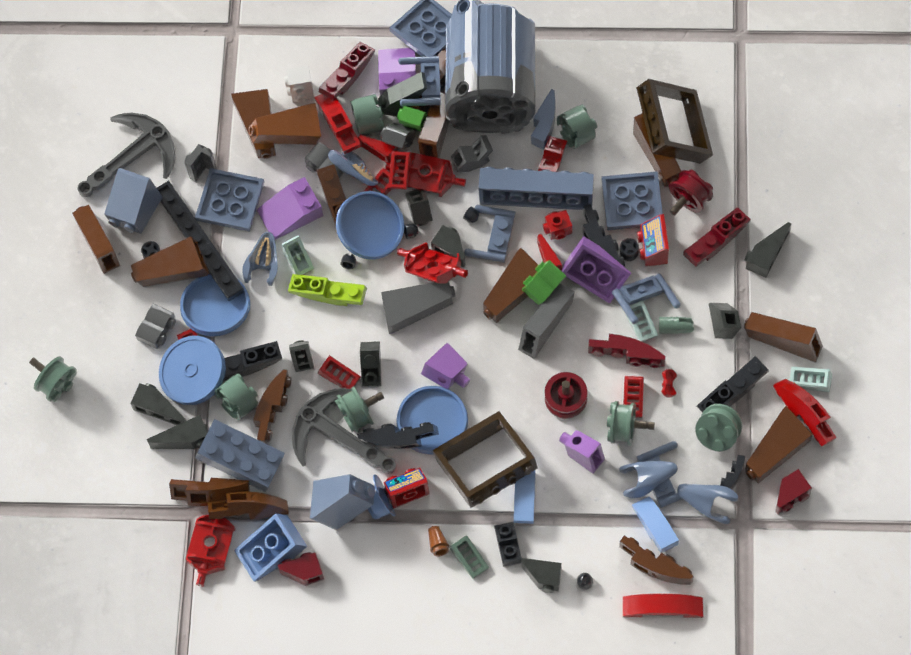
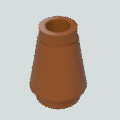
[428,526,449,557]

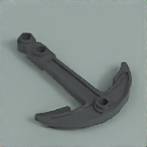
[77,112,175,197]
[292,388,396,474]

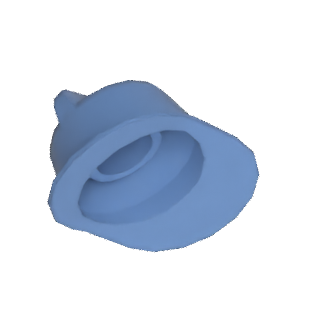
[368,474,396,519]

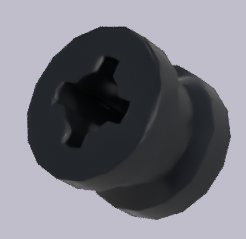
[620,238,639,261]
[141,241,161,258]

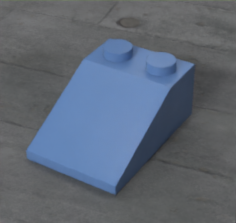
[234,514,307,582]

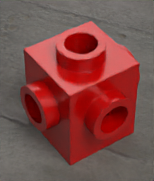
[542,210,572,240]

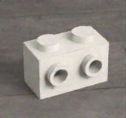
[284,65,314,103]

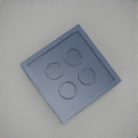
[390,0,452,57]
[195,168,264,232]
[601,171,663,230]

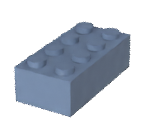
[195,419,285,493]

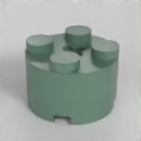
[350,94,385,136]
[556,104,598,149]
[215,374,258,420]

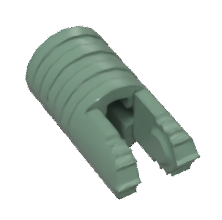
[659,317,694,334]

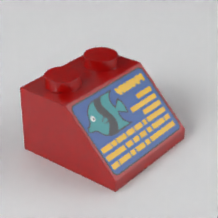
[637,214,669,267]
[384,468,430,509]

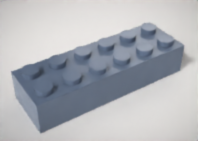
[478,167,594,210]

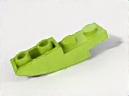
[288,274,367,306]

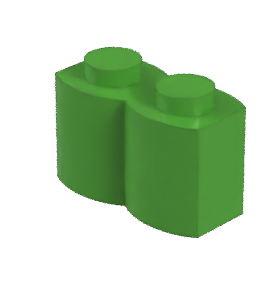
[397,106,427,132]
[522,260,566,305]

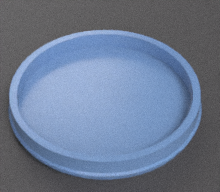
[336,191,404,259]
[180,273,250,336]
[159,336,226,405]
[396,386,468,455]

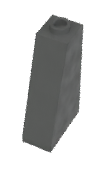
[381,281,456,334]
[518,284,575,359]

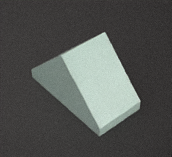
[282,236,314,275]

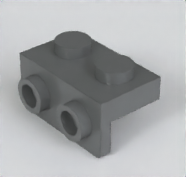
[184,145,217,182]

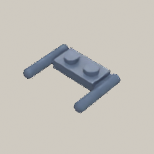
[398,56,441,107]
[464,205,516,263]
[612,273,681,324]
[636,441,683,508]

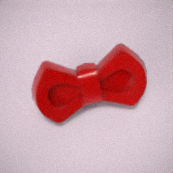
[661,369,677,398]

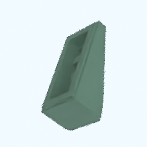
[449,535,489,579]

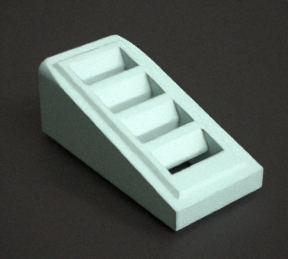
[626,301,658,342]
[789,367,832,392]

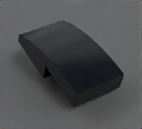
[720,455,745,490]
[494,522,522,567]

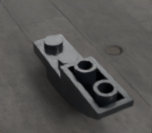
[582,204,625,267]
[224,341,282,380]
[697,356,769,413]
[357,422,439,449]

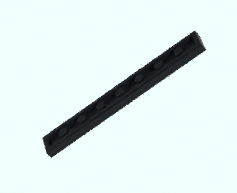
[157,181,245,301]

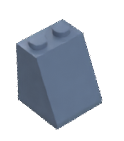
[104,168,163,234]
[310,474,375,530]

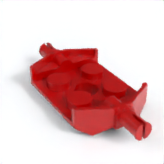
[385,152,466,197]
[397,242,468,284]
[186,515,236,587]

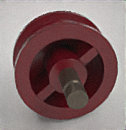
[669,169,713,216]
[545,372,587,419]

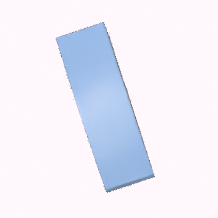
[514,470,536,524]
[632,496,679,553]

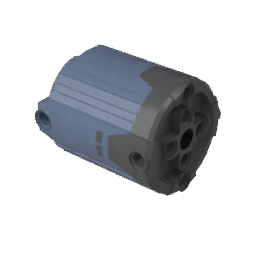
[445,0,535,134]

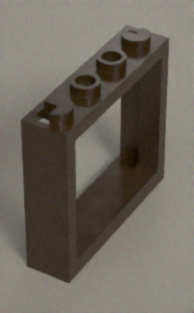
[636,79,713,164]
[433,411,538,508]

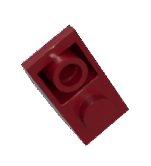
[775,469,812,514]
[278,552,324,586]

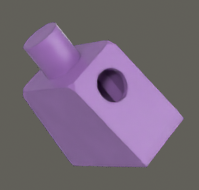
[421,343,470,389]
[559,430,605,474]

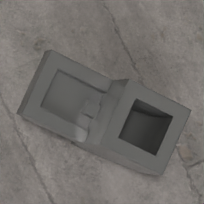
[451,135,493,172]

